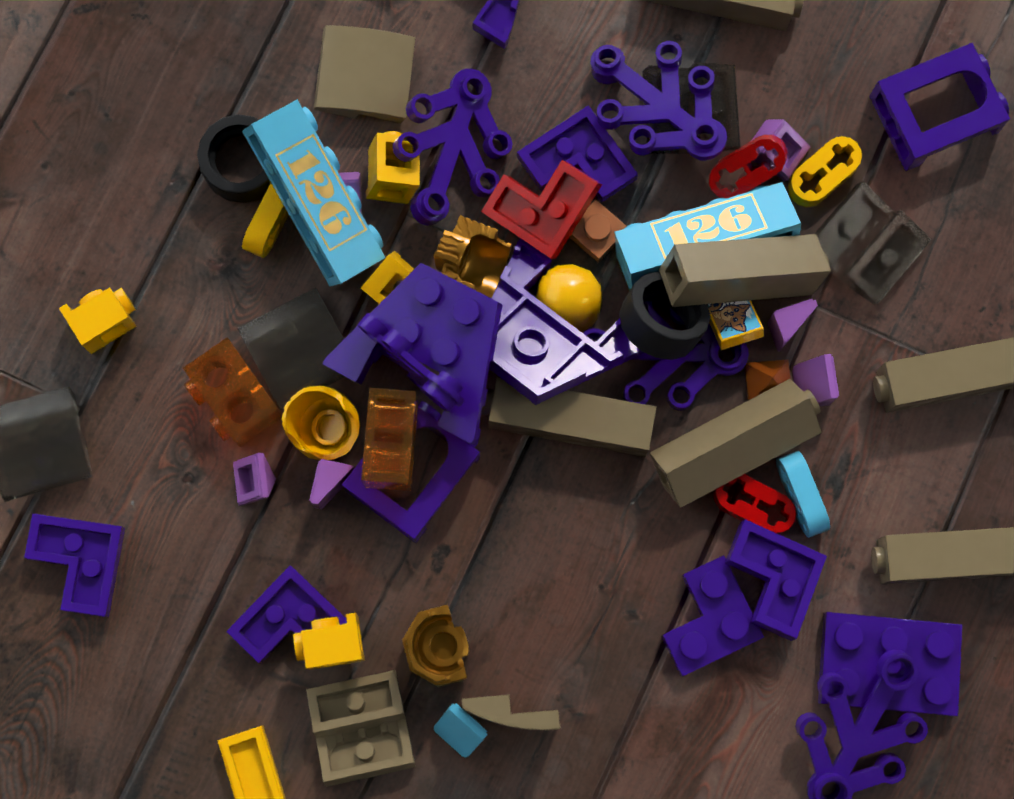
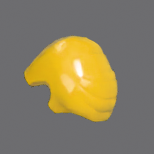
[282,386,360,460]

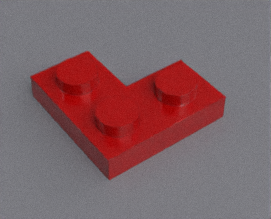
[481,160,602,259]

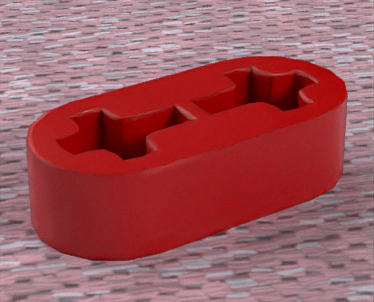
[709,134,787,199]
[713,474,796,534]

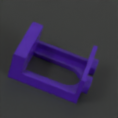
[869,43,1010,171]
[342,399,480,543]

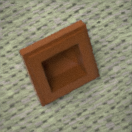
[744,359,791,400]

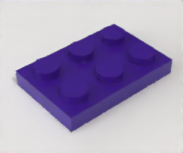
[818,612,962,716]

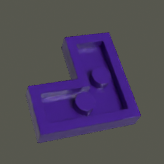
[517,105,638,203]
[24,513,125,618]
[725,519,827,641]
[661,555,764,677]
[226,565,347,664]

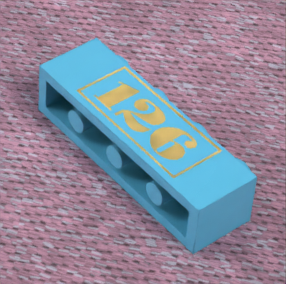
[242,99,386,286]
[614,182,801,290]

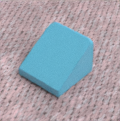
[434,703,488,758]

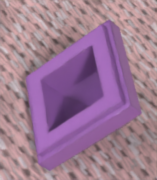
[233,453,276,506]

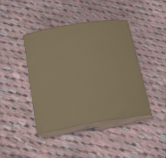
[314,25,415,123]
[306,670,416,787]
[462,695,560,730]

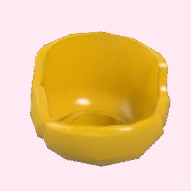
[536,264,602,333]

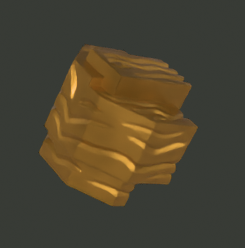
[434,215,512,298]
[402,605,469,687]

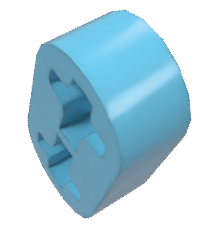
[776,451,831,538]

